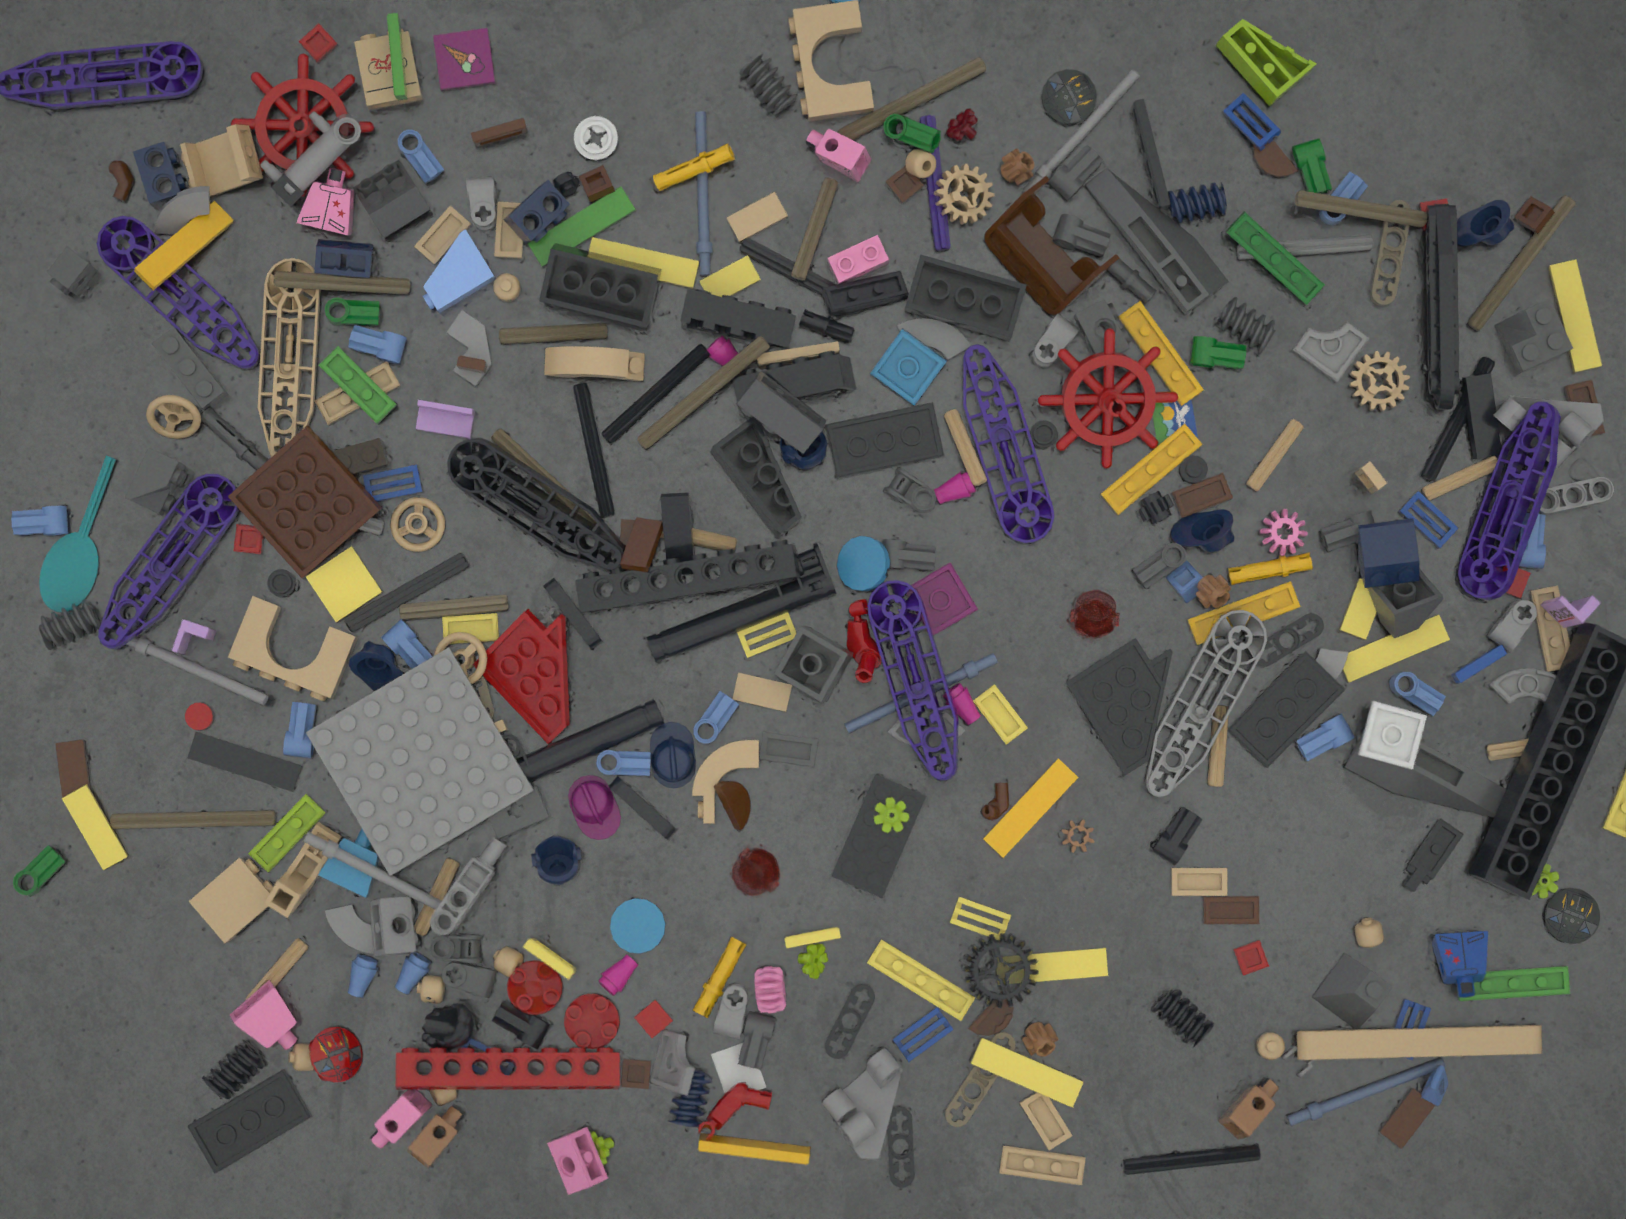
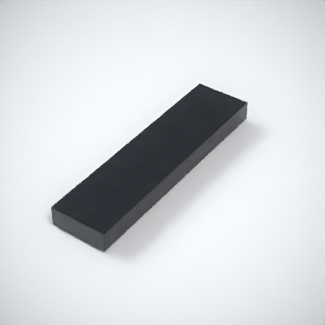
[1132,99,1171,210]
[187,732,302,792]

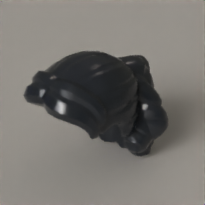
[421,1003,475,1051]

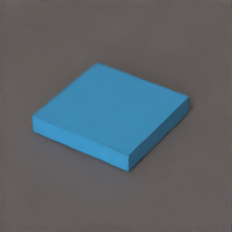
[870,328,947,406]

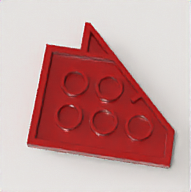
[472,609,570,744]

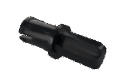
[799,309,855,343]

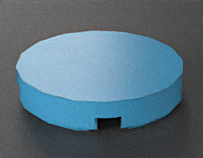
[837,536,890,592]
[610,898,665,954]

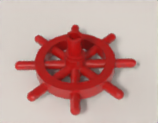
[231,53,374,197]
[1038,328,1179,469]

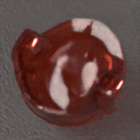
[1070,589,1120,639]
[732,847,780,896]

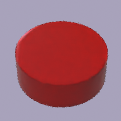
[185,703,214,730]

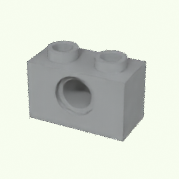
[369,897,418,957]

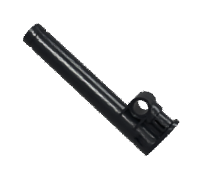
[646,542,836,662]
[502,699,665,783]

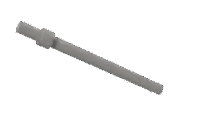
[1022,70,1140,192]
[117,637,268,706]
[303,832,449,917]

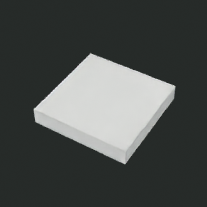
[1358,701,1427,769]

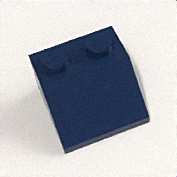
[1358,518,1420,588]

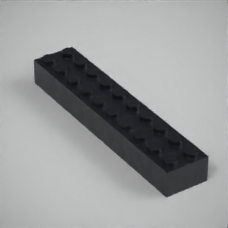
[1470,622,1626,900]

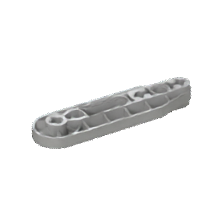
[1145,610,1267,797]

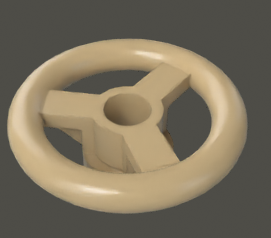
[146,395,201,439]
[390,497,445,552]
[434,632,487,684]

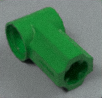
[883,114,941,153]
[1292,138,1332,194]
[325,297,380,326]
[1190,336,1247,369]
[13,845,66,896]

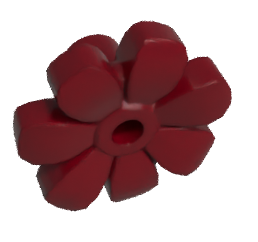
[946,108,978,141]

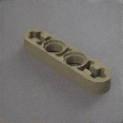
[1370,200,1411,306]
[945,1032,1016,1127]

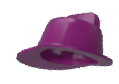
[568,775,621,840]

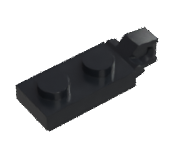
[1403,818,1464,892]

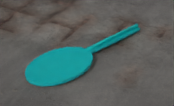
[39,456,116,612]

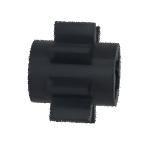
[1139,491,1174,524]

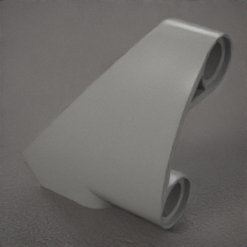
[1494,396,1604,469]
[822,1048,902,1160]

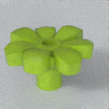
[874,797,909,833]
[1532,864,1559,899]
[798,943,828,979]
[590,1131,614,1165]

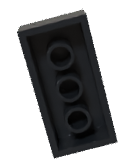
[539,243,662,328]
[905,254,1027,341]
[831,774,926,898]

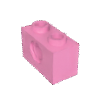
[827,235,889,284]
[547,1127,608,1195]

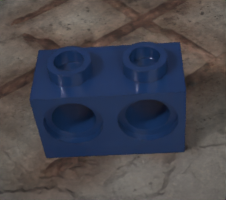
[133,142,187,208]
[503,180,570,244]
[314,239,373,278]

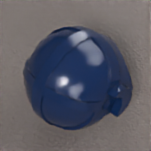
[780,431,827,470]
[531,836,582,886]

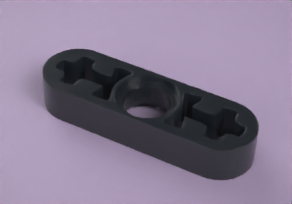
[543,578,602,649]
[1251,613,1324,667]
[608,776,677,840]
[825,984,875,1059]
[887,1106,915,1188]

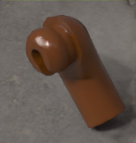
[109,160,134,202]
[982,783,1009,820]

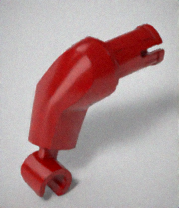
[847,599,882,683]
[698,1082,772,1141]

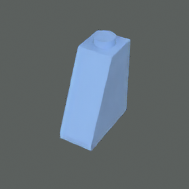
[423,229,495,313]

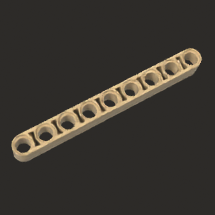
[1297,1025,1542,1060]

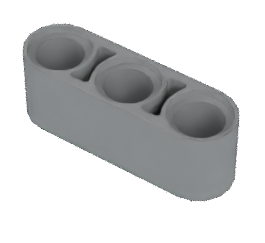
[1531,477,1614,515]

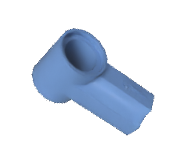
[398,130,444,184]
[1319,172,1368,226]
[348,325,407,364]
[11,506,68,536]
[1514,513,1546,569]
[381,619,433,669]
[1389,672,1446,716]
[694,691,740,745]
[283,702,317,758]
[1295,713,1355,761]
[596,750,651,776]

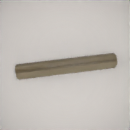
[791,178,838,281]
[499,323,608,344]
[399,595,509,621]

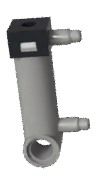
[260,111,361,207]

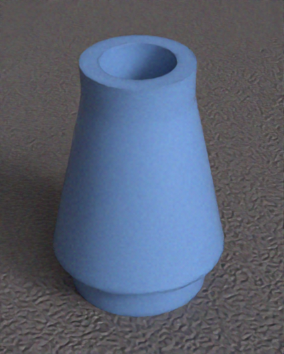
[395,952,431,995]
[348,954,378,998]

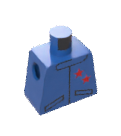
[1432,931,1488,998]

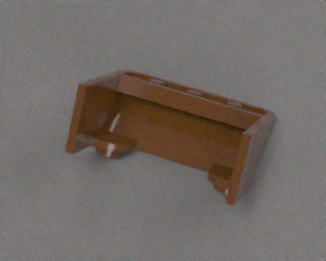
[984,176,1119,315]

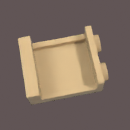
[189,858,274,943]

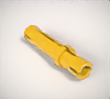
[653,143,735,191]
[1228,552,1313,585]
[693,937,747,1018]

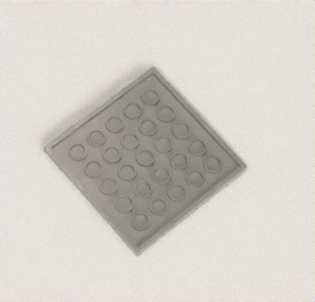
[306,647,534,876]

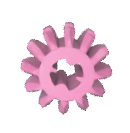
[1260,509,1307,556]
[754,966,786,1014]

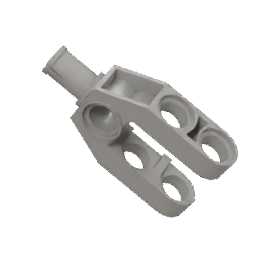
[430,837,507,935]

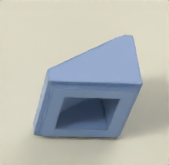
[1166,561,1203,603]
[1421,1065,1448,1106]

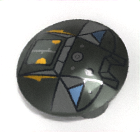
[1042,69,1097,124]
[1545,888,1600,944]

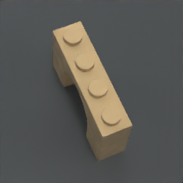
[788,0,874,122]
[228,596,358,702]

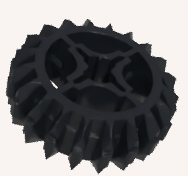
[963,933,1039,1008]

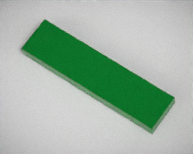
[1226,211,1325,305]

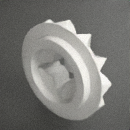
[574,116,618,161]

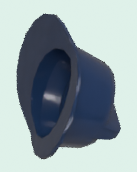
[1457,200,1514,246]
[1171,509,1235,552]
[349,641,403,691]
[650,722,696,788]

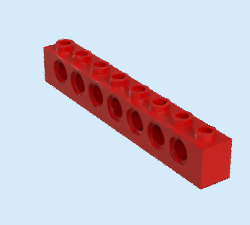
[396,1048,620,1090]

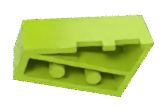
[1216,19,1317,106]

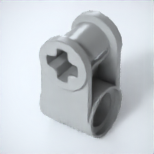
[466,176,497,231]
[1032,314,1080,367]
[1487,600,1537,652]
[713,984,748,1039]

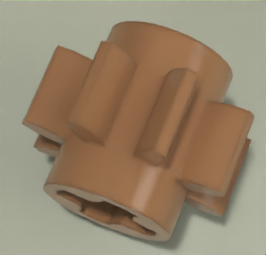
[1001,149,1034,185]
[1195,574,1231,608]
[1061,819,1095,853]
[1022,1022,1059,1057]

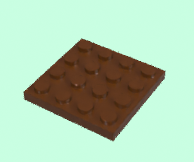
[228,425,382,578]

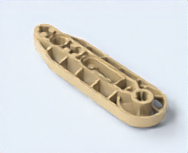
[258,258,321,457]

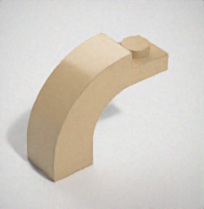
[544,346,645,381]
[692,740,759,824]
[264,822,342,918]

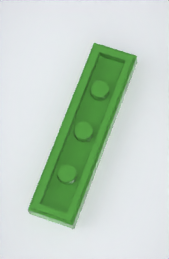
[528,187,636,268]
[1457,966,1570,1001]

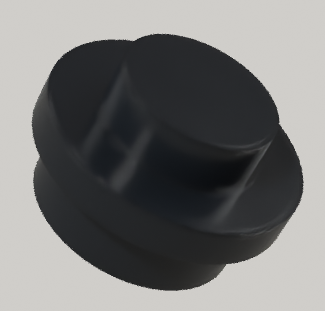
[553,172,580,196]
[1030,420,1058,448]
[1180,455,1208,483]
[267,569,295,597]

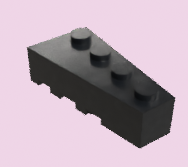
[680,288,796,350]
[733,351,857,411]
[710,417,802,539]

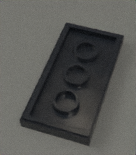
[825,402,944,479]
[1228,651,1345,768]
[187,1069,312,1174]

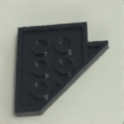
[1065,638,1173,776]

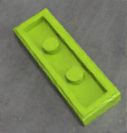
[248,794,326,873]

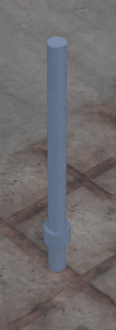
[695,111,713,276]
[844,653,998,733]
[1287,1057,1446,1126]

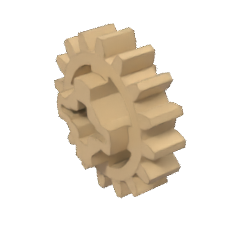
[934,164,995,225]
[1349,351,1410,411]

